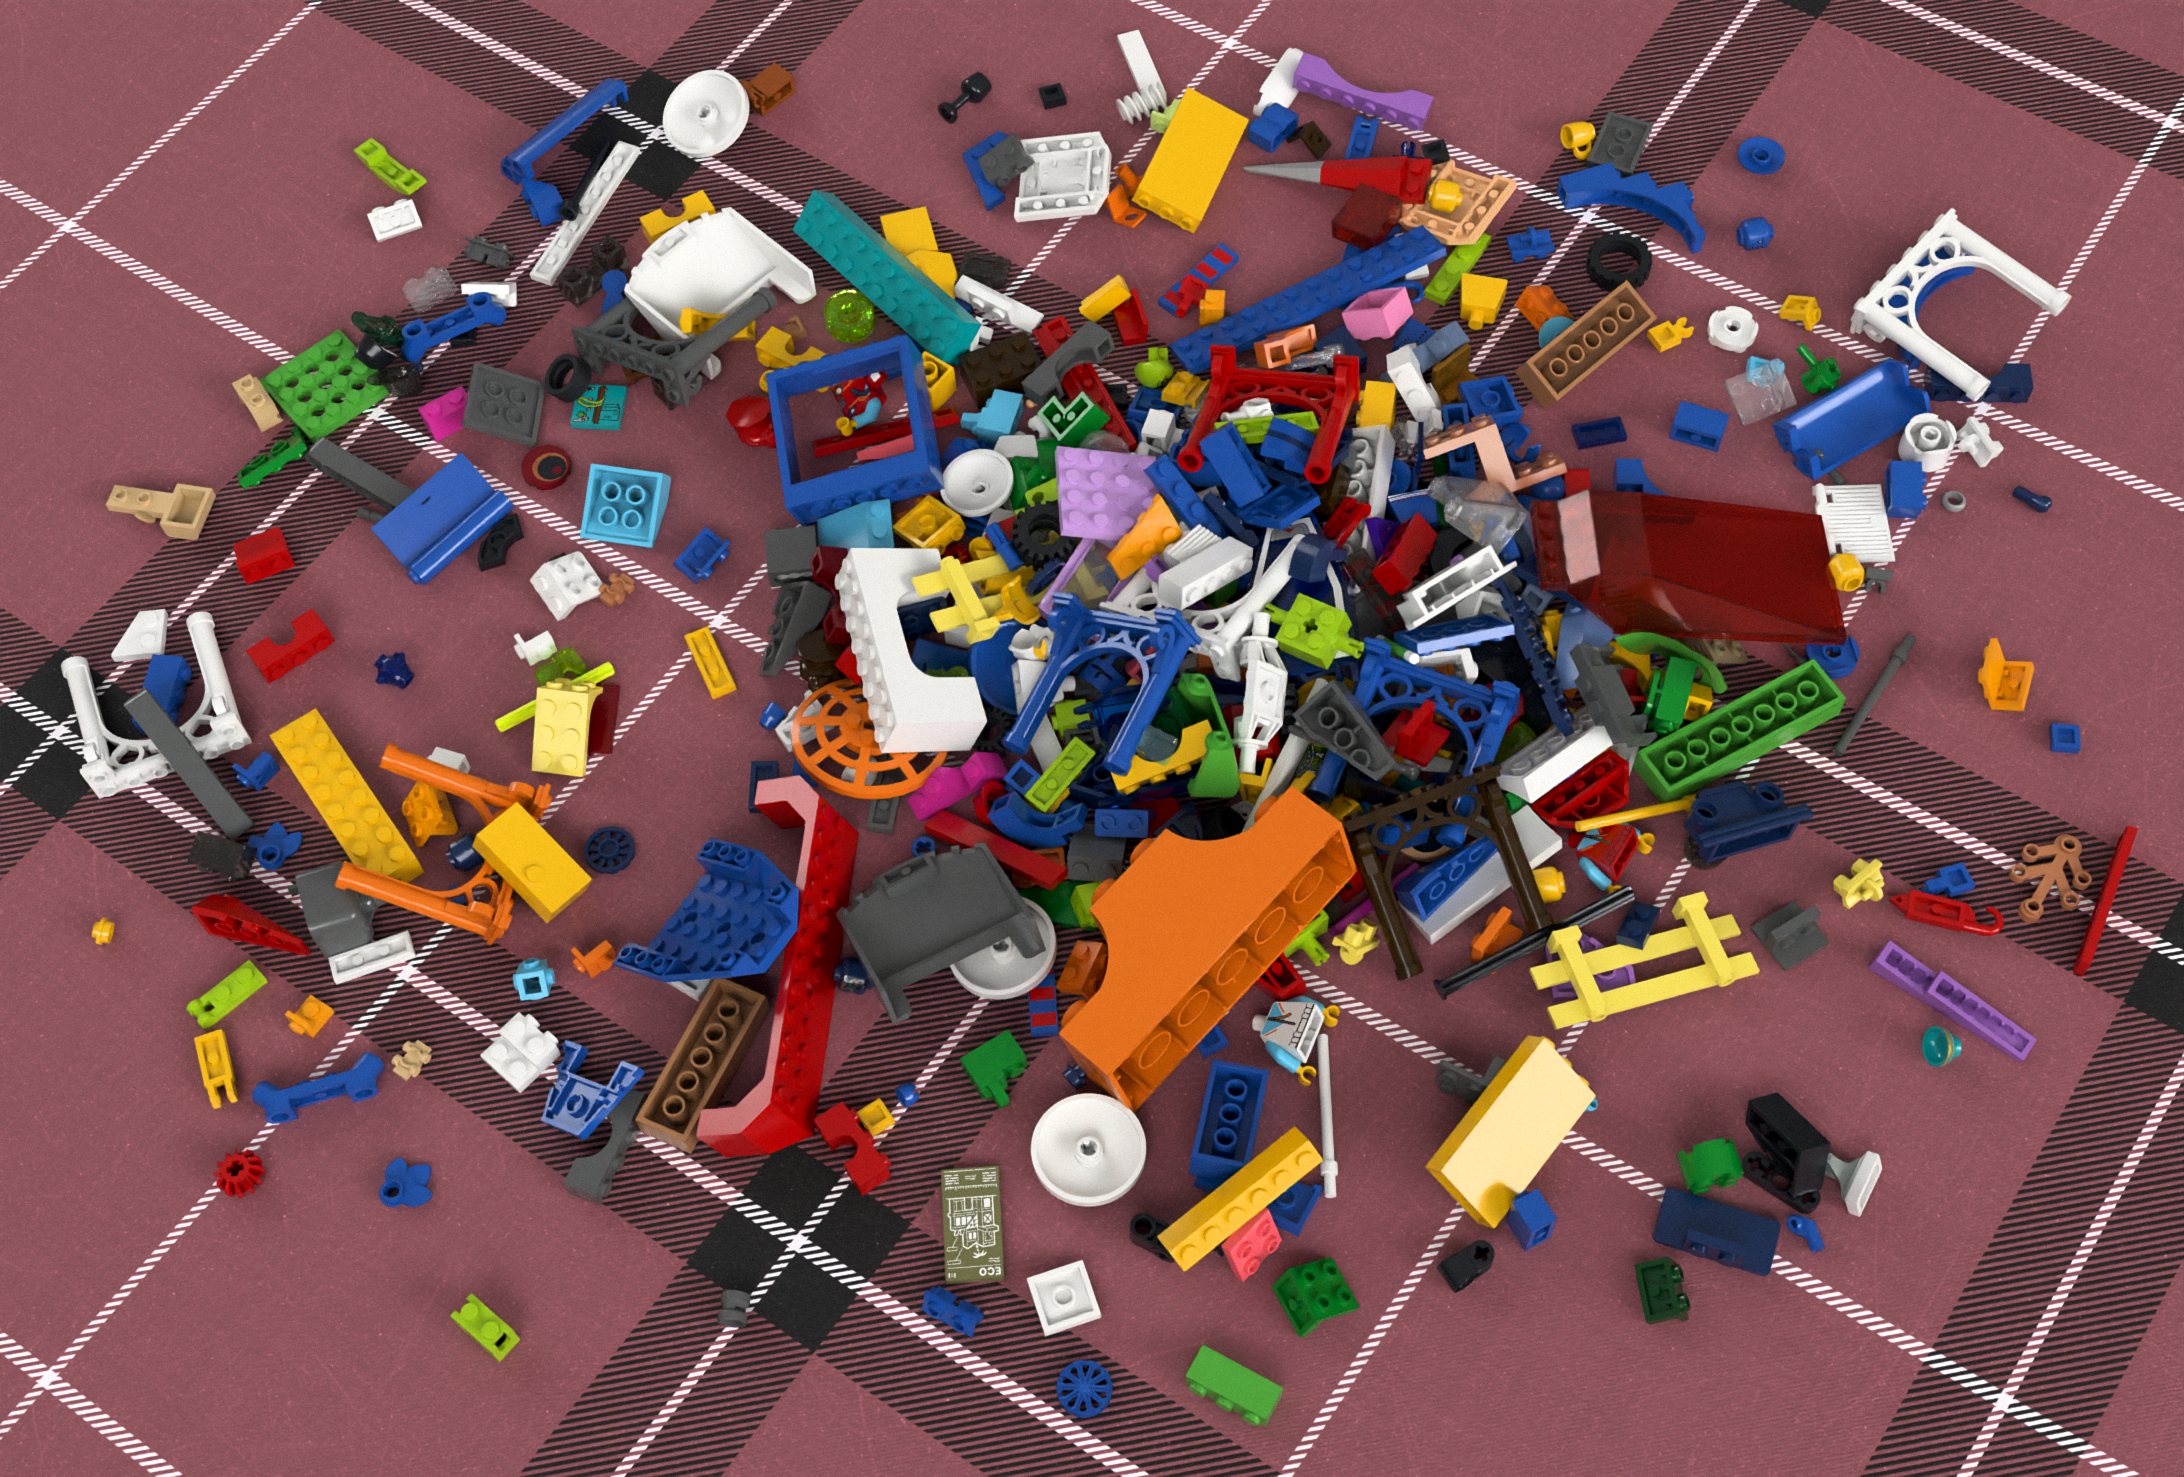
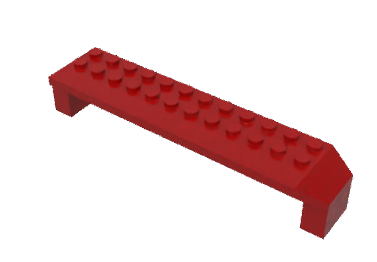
[696,775,859,1157]

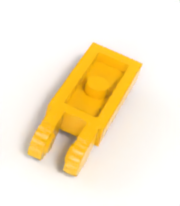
[194,1029,239,1109]

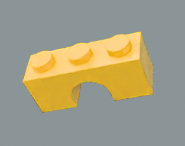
[639,190,716,245]
[755,326,828,391]

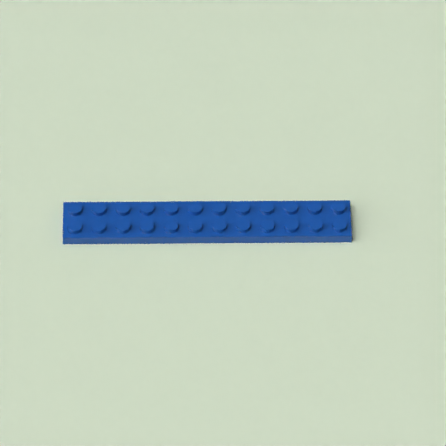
[1169,225,1447,375]

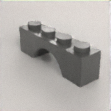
[1021,320,1115,408]
[563,1089,647,1205]

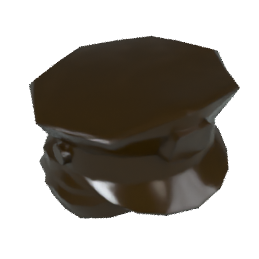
[795,628,847,693]

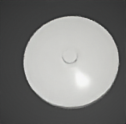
[663,70,750,158]
[950,897,1057,1000]
[1031,1093,1146,1207]

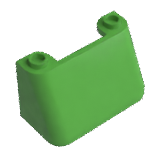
[1167,673,1241,798]

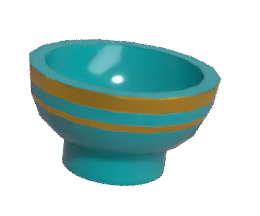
[1922,1026,1961,1067]

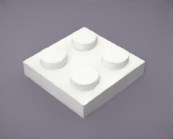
[1027,1260,1101,1336]

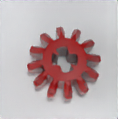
[213,1148,266,1198]

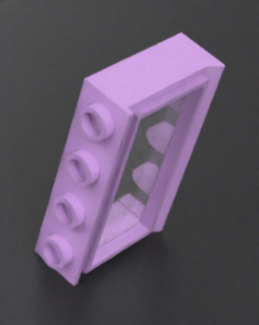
[1037,538,1142,646]

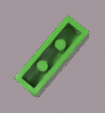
[1186,1345,1283,1427]

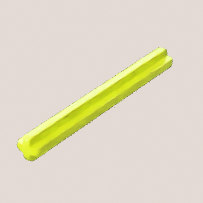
[495,662,615,732]

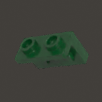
[1634,1256,1691,1325]

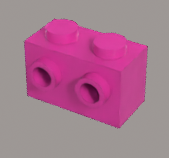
[418,386,467,442]

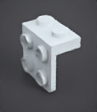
[530,551,603,621]
[1414,647,1478,684]

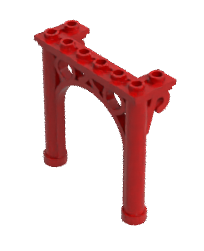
[1177,344,1360,484]

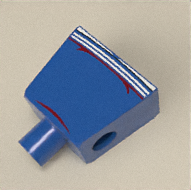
[1385,487,1438,533]

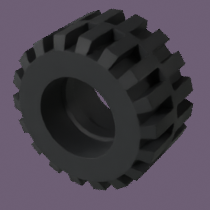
[1012,501,1077,572]

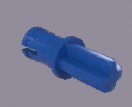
[985,522,1024,572]

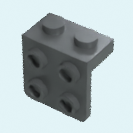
[1435,1055,1506,1107]

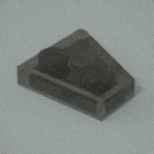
[954,251,1012,288]

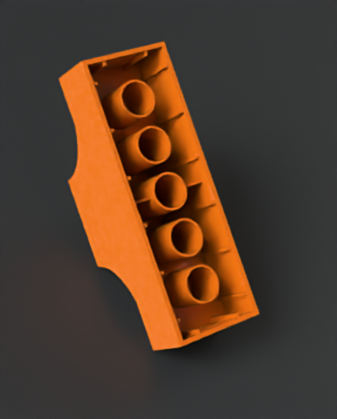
[1058,785,1357,1113]

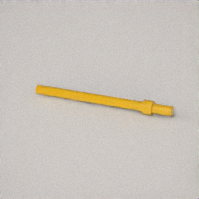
[1575,794,1696,832]

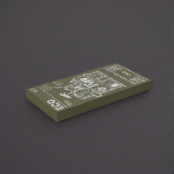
[941,1166,1005,1284]

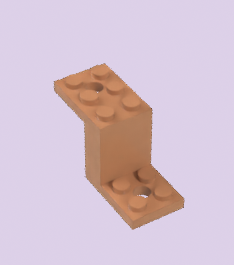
[1419,414,1567,499]

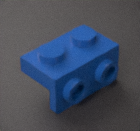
[673,526,731,584]

